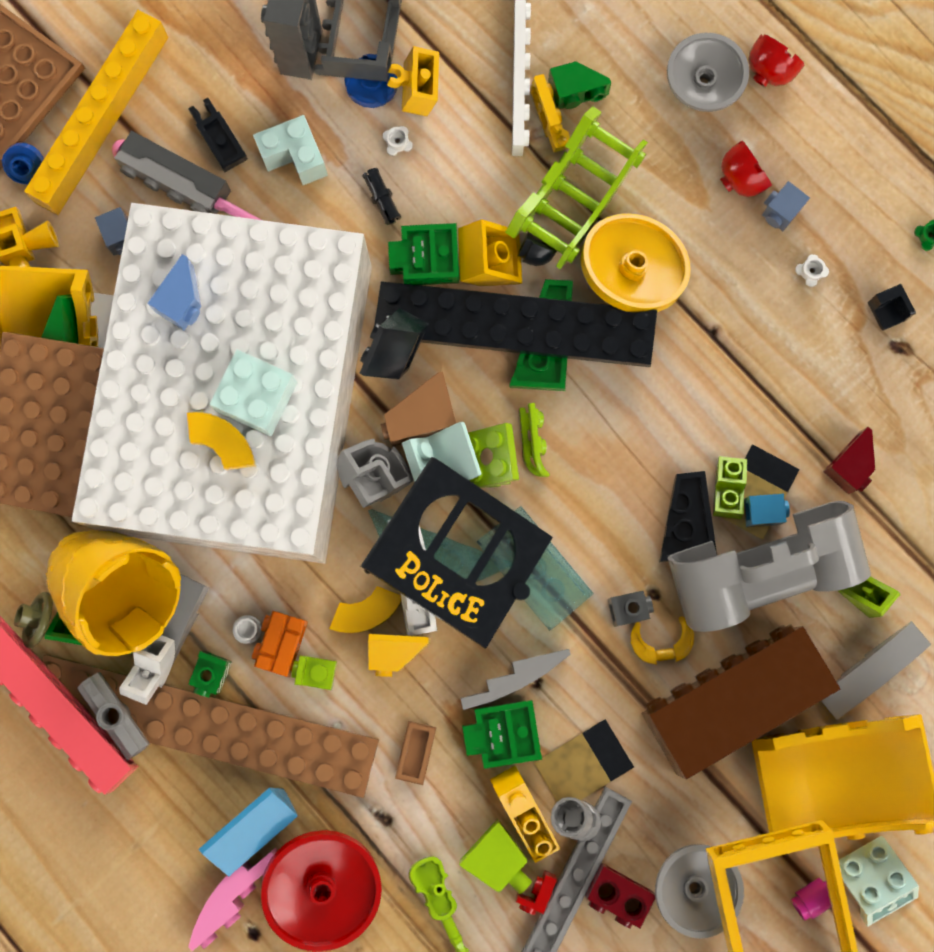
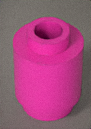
[791,878,832,921]

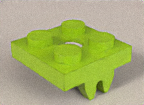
[468,423,519,488]

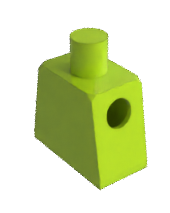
[459,819,532,894]

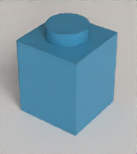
[744,494,790,527]

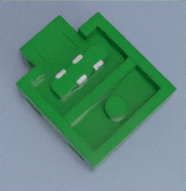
[388,223,459,285]
[462,700,542,769]

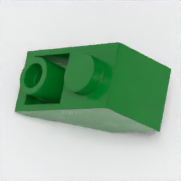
[548,61,612,109]

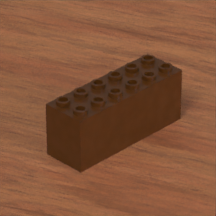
[641,624,841,780]

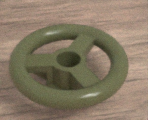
[14,592,53,648]

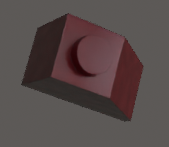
[823,427,876,494]

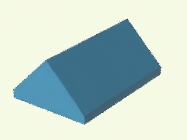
[199,788,298,877]

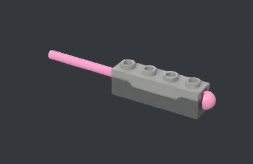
[112,131,261,220]

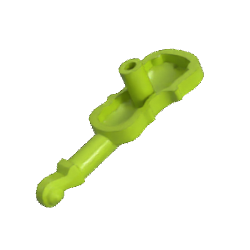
[408,857,469,952]

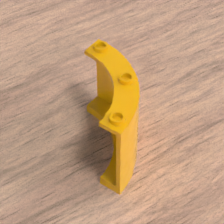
[0,266,98,349]
[752,714,934,852]

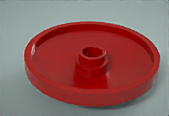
[261,830,382,952]

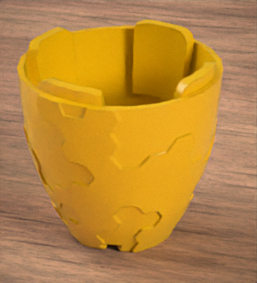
[46,530,181,656]

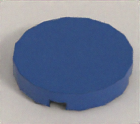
[344,54,398,108]

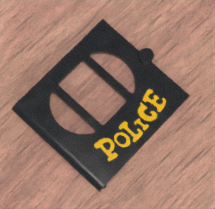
[360,457,553,649]

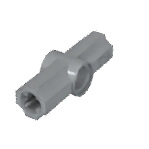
[77,672,150,760]

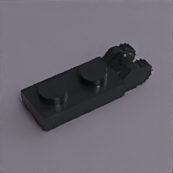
[188,97,248,172]

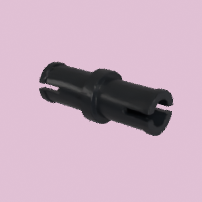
[362,168,401,225]

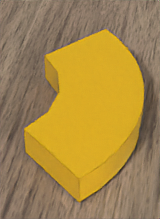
[187,412,256,470]
[329,586,402,633]

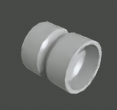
[551,797,601,841]

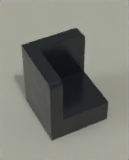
[867,284,916,331]

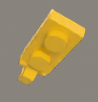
[530,74,570,153]

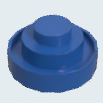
[2,143,44,184]

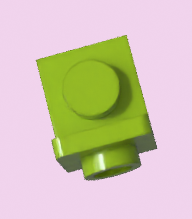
[291,655,337,690]

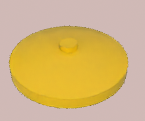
[580,213,691,312]

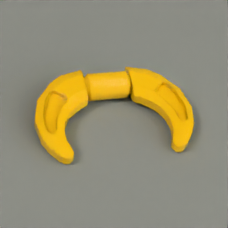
[630,616,694,665]

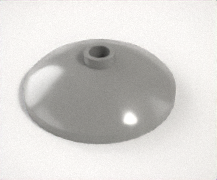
[667,33,749,112]
[655,844,744,938]

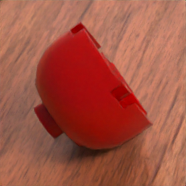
[748,34,805,87]
[720,140,772,197]

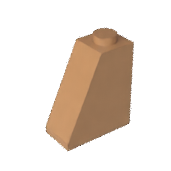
[380,371,456,447]

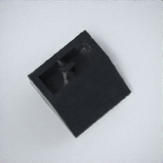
[360,308,429,379]

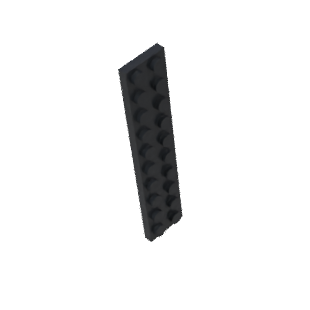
[374,281,657,367]

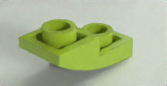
[713,456,747,519]

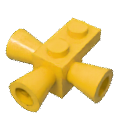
[0,206,59,267]

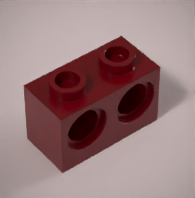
[585,862,656,929]

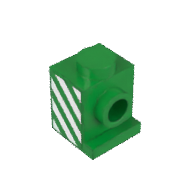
[188,651,232,698]

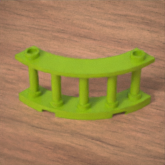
[505,106,648,269]

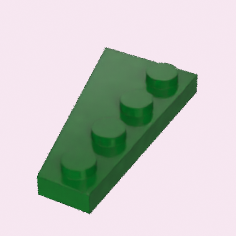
[509,279,573,391]

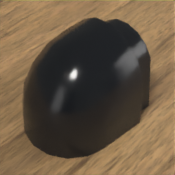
[518,232,557,266]

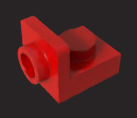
[515,871,557,915]

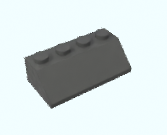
[261,0,323,80]

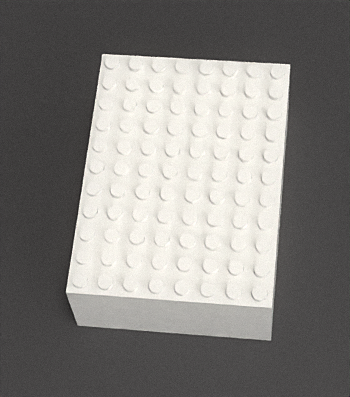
[72,203,372,564]

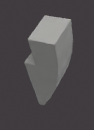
[162,574,209,666]

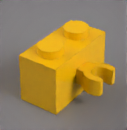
[387,46,439,116]

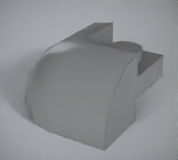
[337,439,414,508]

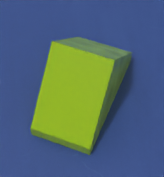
[837,576,900,618]

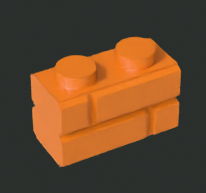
[252,610,308,677]

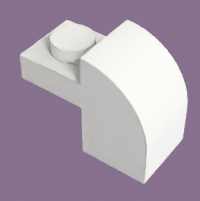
[119,635,175,705]

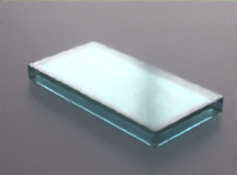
[477,506,594,631]

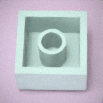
[209,349,297,436]

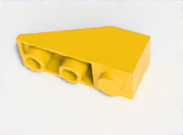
[490,765,560,863]

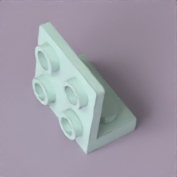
[402,422,481,482]
[839,836,919,927]

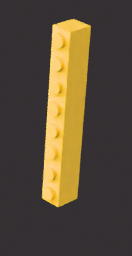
[24,10,169,215]

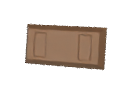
[395,721,437,785]

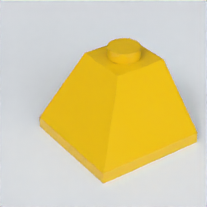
[368,634,430,677]

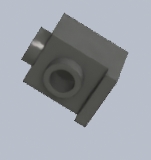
[607,591,654,627]

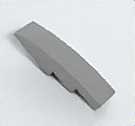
[822,621,931,720]
[461,649,571,710]

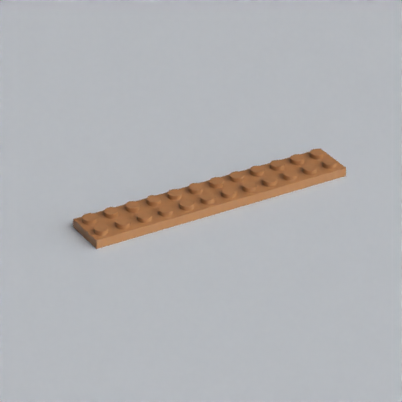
[27,655,379,798]

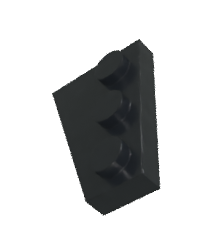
[659,471,717,563]

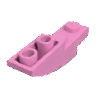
[188,848,278,951]

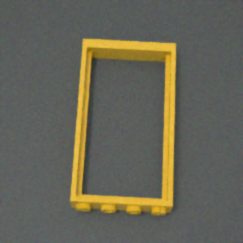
[705,820,858,952]

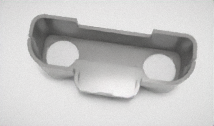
[668,501,871,632]

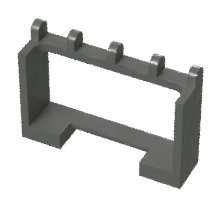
[314,0,402,82]

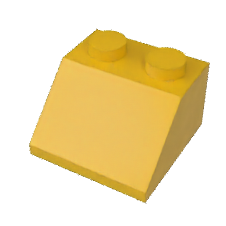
[458,219,522,286]

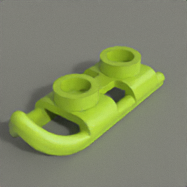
[519,403,550,477]

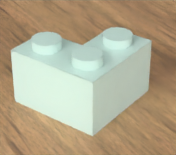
[253,115,328,185]

